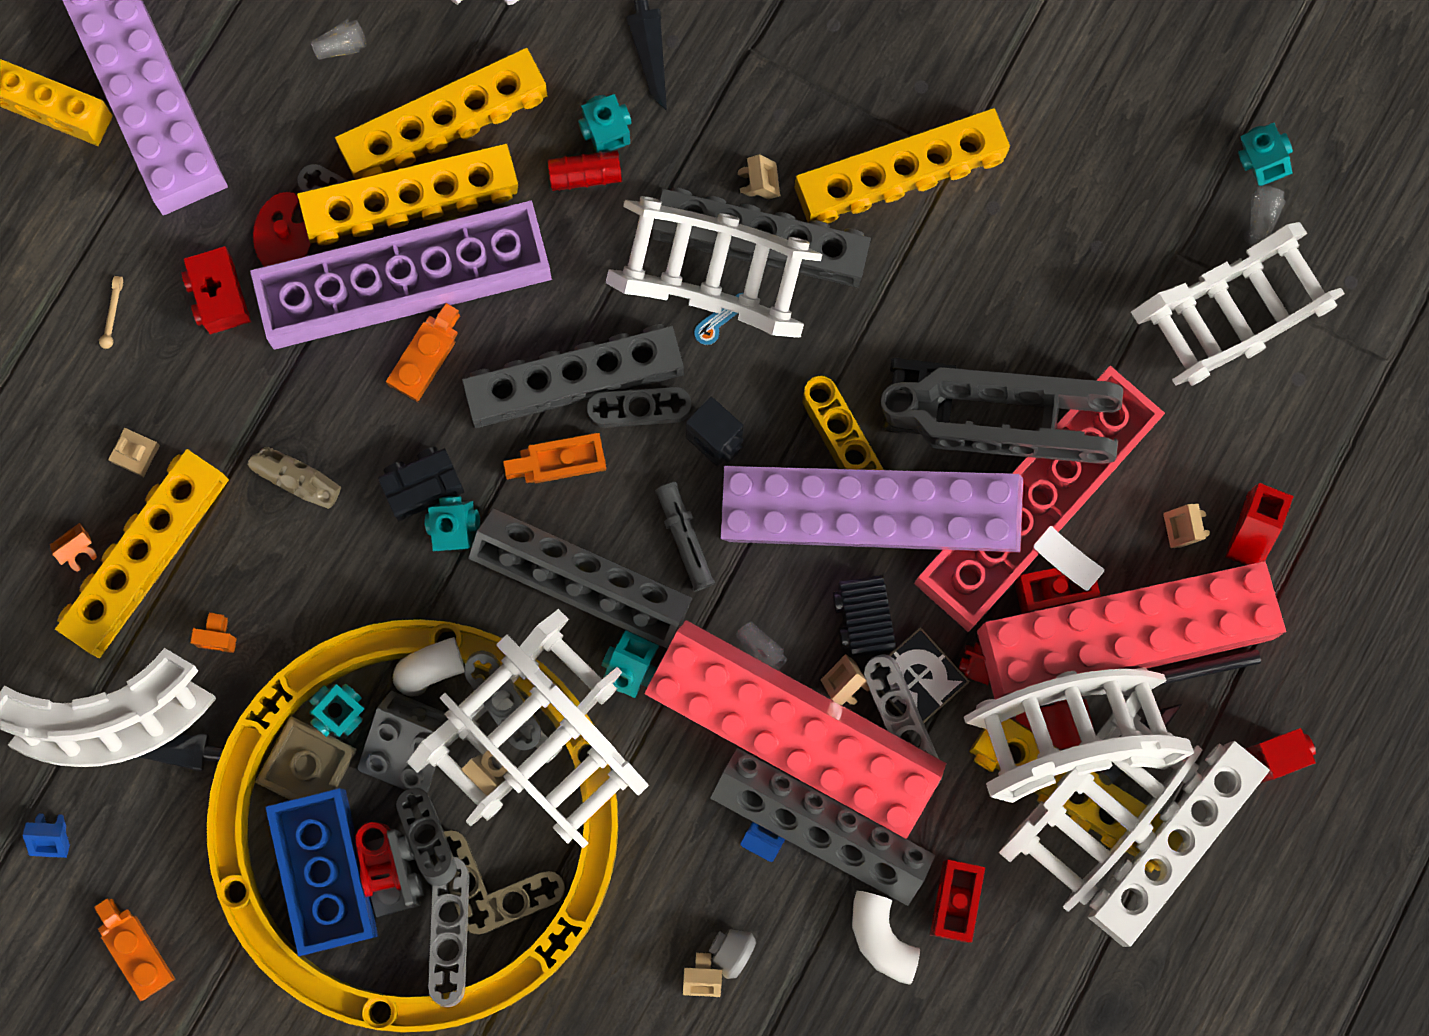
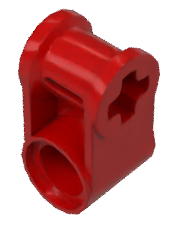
[356,822,401,897]

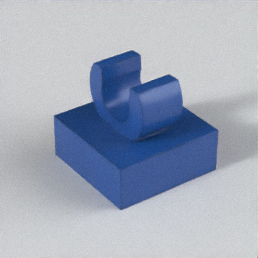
[23,813,70,858]

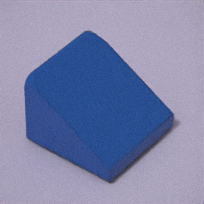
[741,821,785,862]

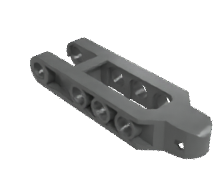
[881,367,1124,464]

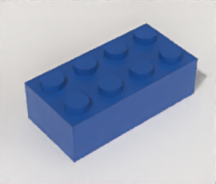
[266,788,379,956]

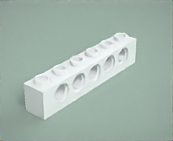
[1088,741,1270,947]

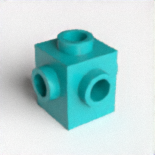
[578,94,632,153]
[1238,123,1293,187]
[425,496,480,551]
[601,630,659,698]
[309,684,364,737]

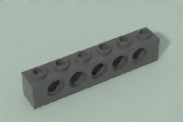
[653,188,871,288]
[462,324,684,428]
[468,508,692,649]
[710,748,935,906]

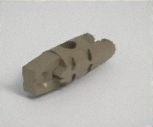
[247,447,341,509]

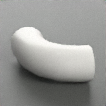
[393,637,465,697]
[852,891,920,985]

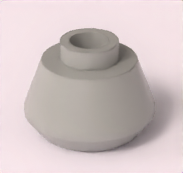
[708,929,756,979]

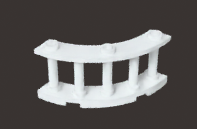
[606,196,822,337]
[1131,222,1345,386]
[407,609,622,826]
[440,635,649,848]
[0,648,216,767]
[964,668,1194,803]
[999,692,1203,912]

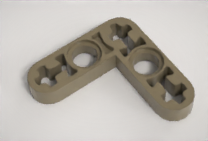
[435,830,566,935]

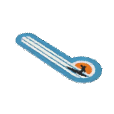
[695,293,743,345]

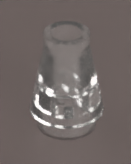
[311,19,367,60]
[1249,186,1286,240]
[736,622,787,670]

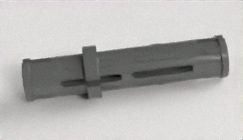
[655,482,715,592]

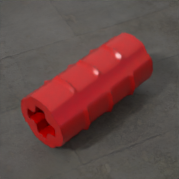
[548,150,622,191]

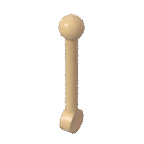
[99,276,123,349]

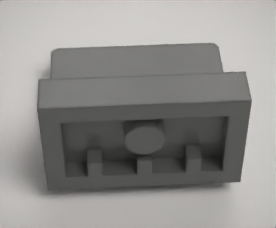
[358,691,448,793]
[366,829,425,918]

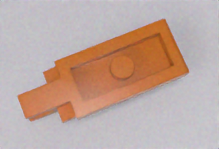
[386,303,460,402]
[503,433,606,483]
[94,898,175,1001]

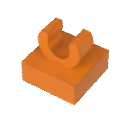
[50,523,97,572]
[190,613,237,653]

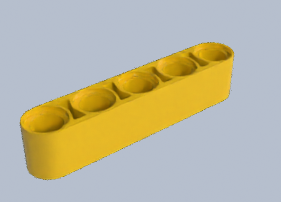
[802,376,884,470]

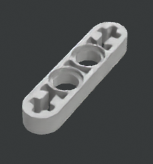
[864,654,943,788]
[428,857,469,1008]

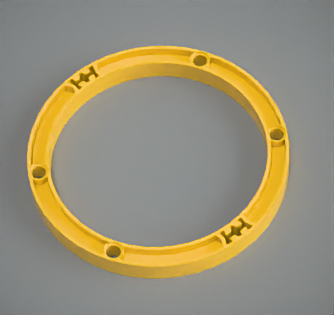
[207,619,618,1032]

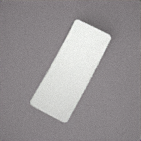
[1034,526,1104,591]

